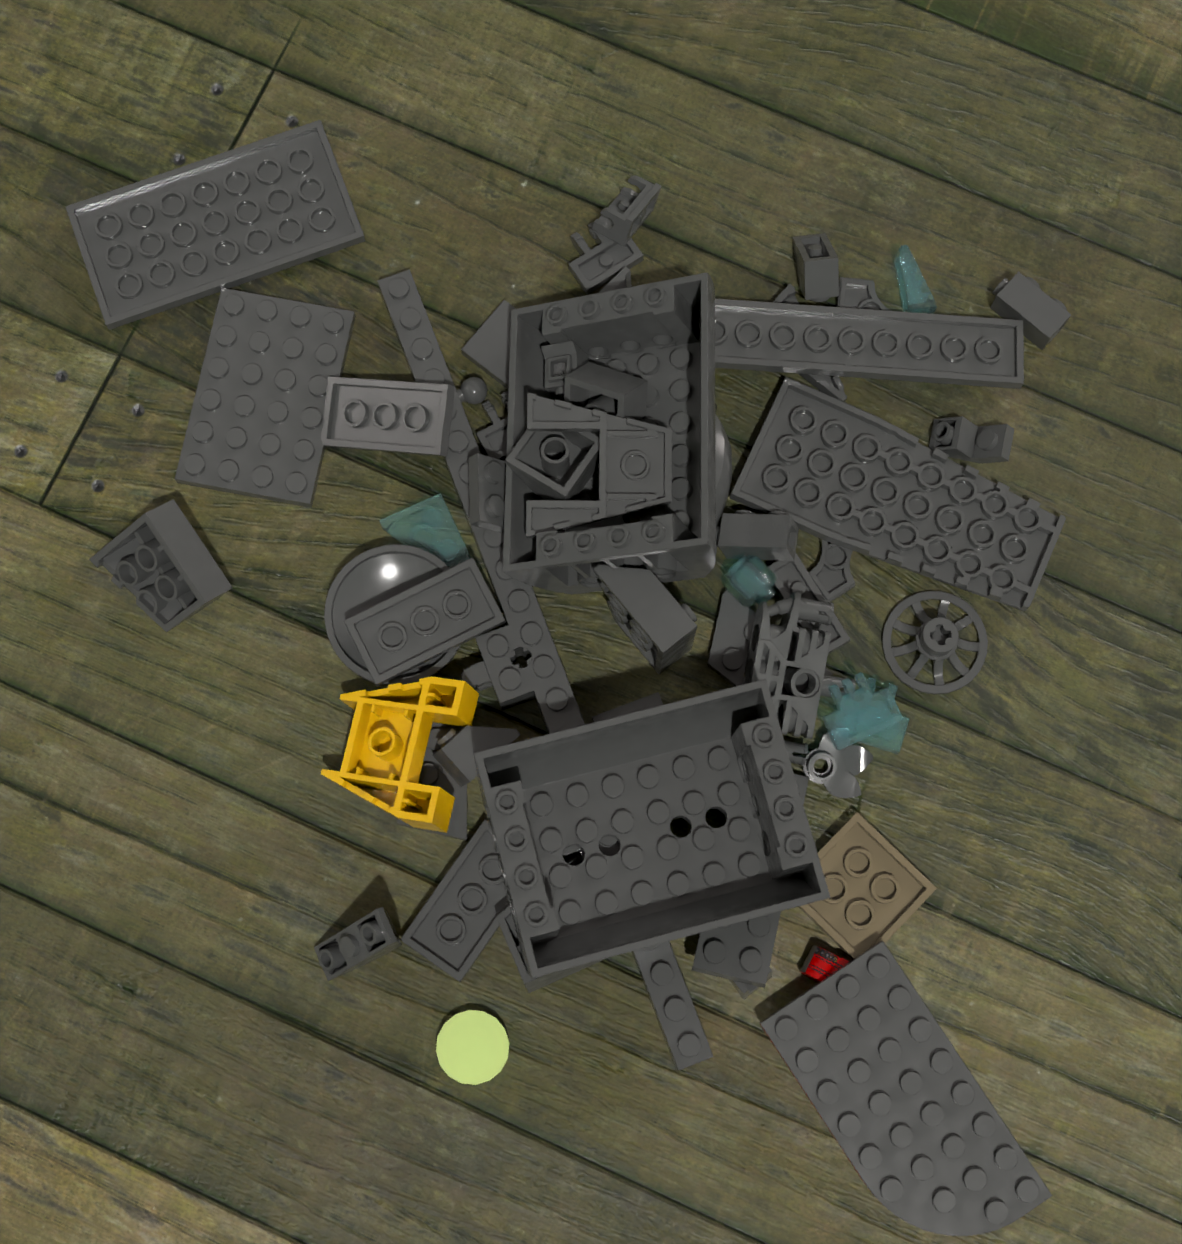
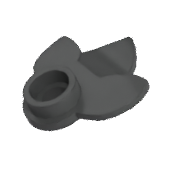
[802,728,873,799]

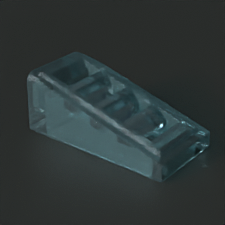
[894,245,937,314]

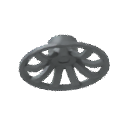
[882,591,988,695]

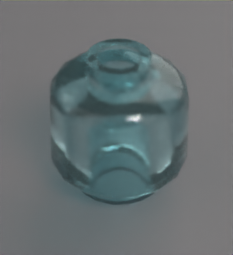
[724,555,777,607]

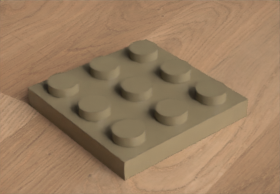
[798,812,937,960]

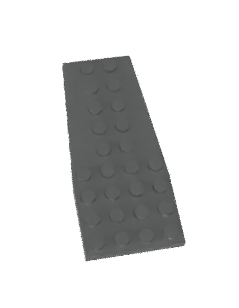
[730,377,1066,611]

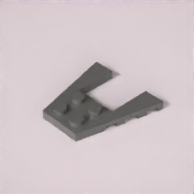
[526,393,672,538]

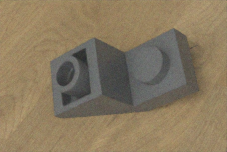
[929,416,1014,464]

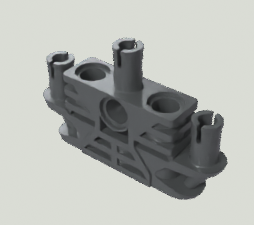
[742,591,856,766]

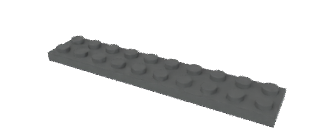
[715,298,1024,389]

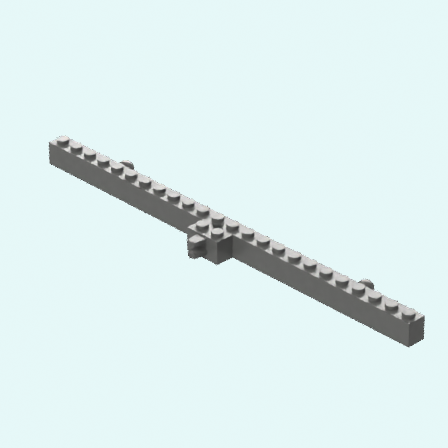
[377,269,713,1071]

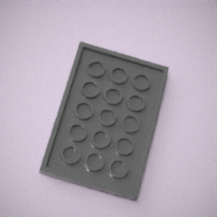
[175,288,356,508]

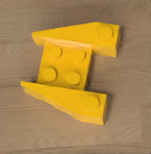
[321,676,479,833]

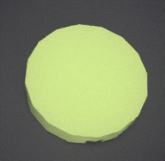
[436,1010,510,1085]

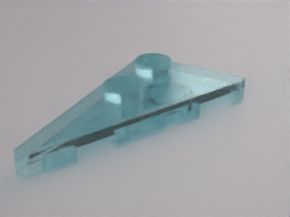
[379,493,471,568]

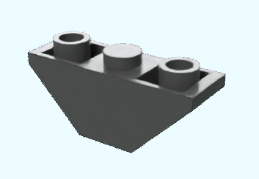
[314,907,402,981]

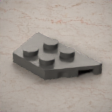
[707,590,833,693]

